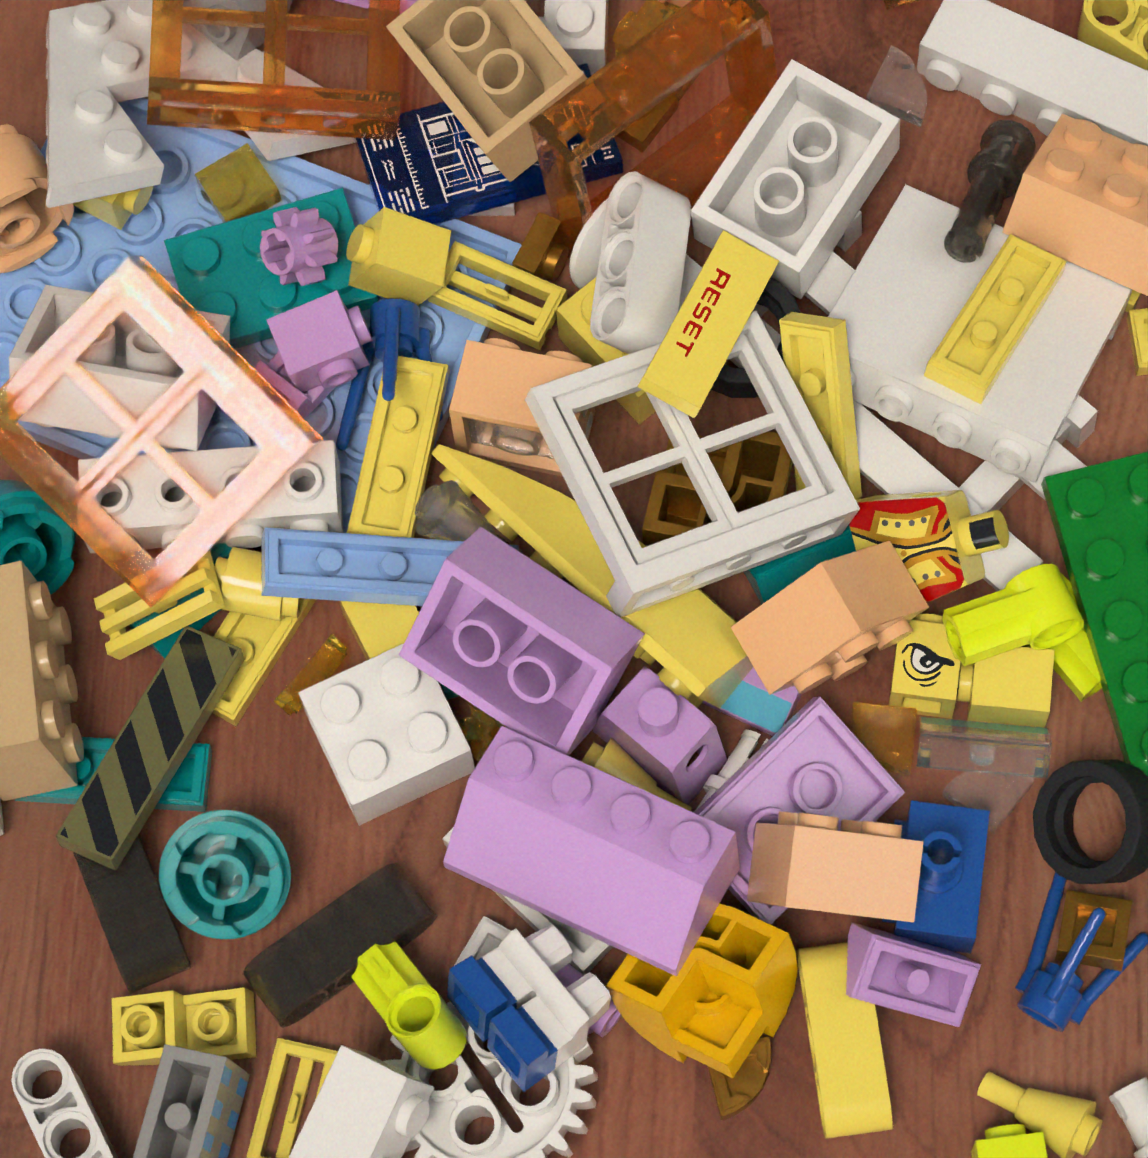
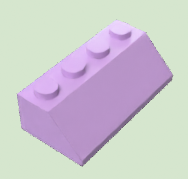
[443,726,740,977]

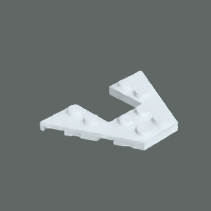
[46,0,377,208]

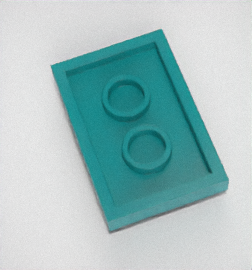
[164,188,378,351]

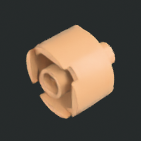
[0,124,74,273]

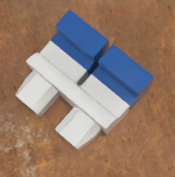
[447,925,611,1092]

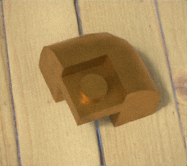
[642,424,793,546]

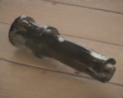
[944,120,1036,263]

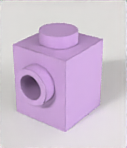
[266,291,373,393]

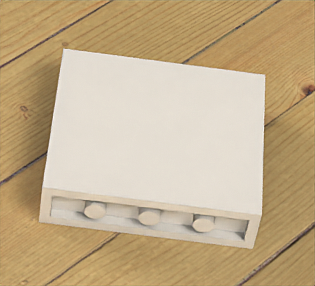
[828,185,1132,483]

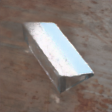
[916,716,1052,778]

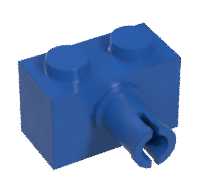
[882,800,990,954]

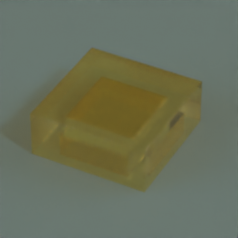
[195,143,282,223]

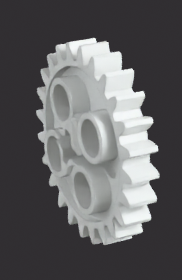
[383,1002,598,1158]

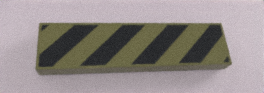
[56,626,245,871]

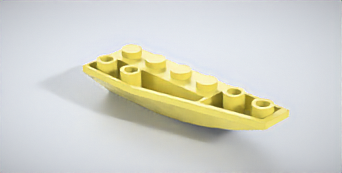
[431,444,753,709]

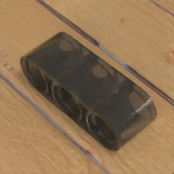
[63,822,192,994]
[243,862,437,1028]

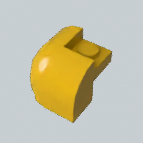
[606,904,798,1078]

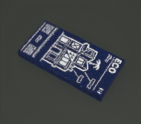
[352,63,624,225]

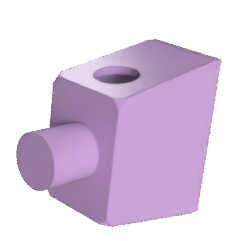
[593,666,727,805]

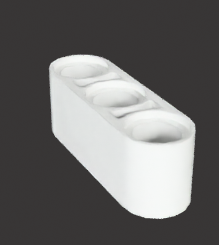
[590,171,691,354]
[11,1048,118,1158]

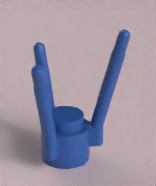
[336,298,443,451]
[1015,872,1148,1032]

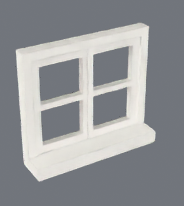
[525,310,860,618]

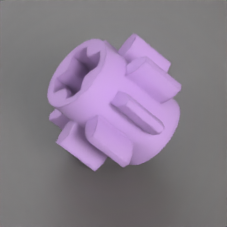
[260,207,338,286]

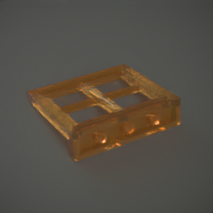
[147,0,400,140]
[0,255,324,608]

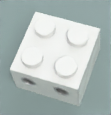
[298,644,475,826]

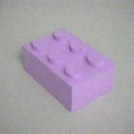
[399,526,644,756]

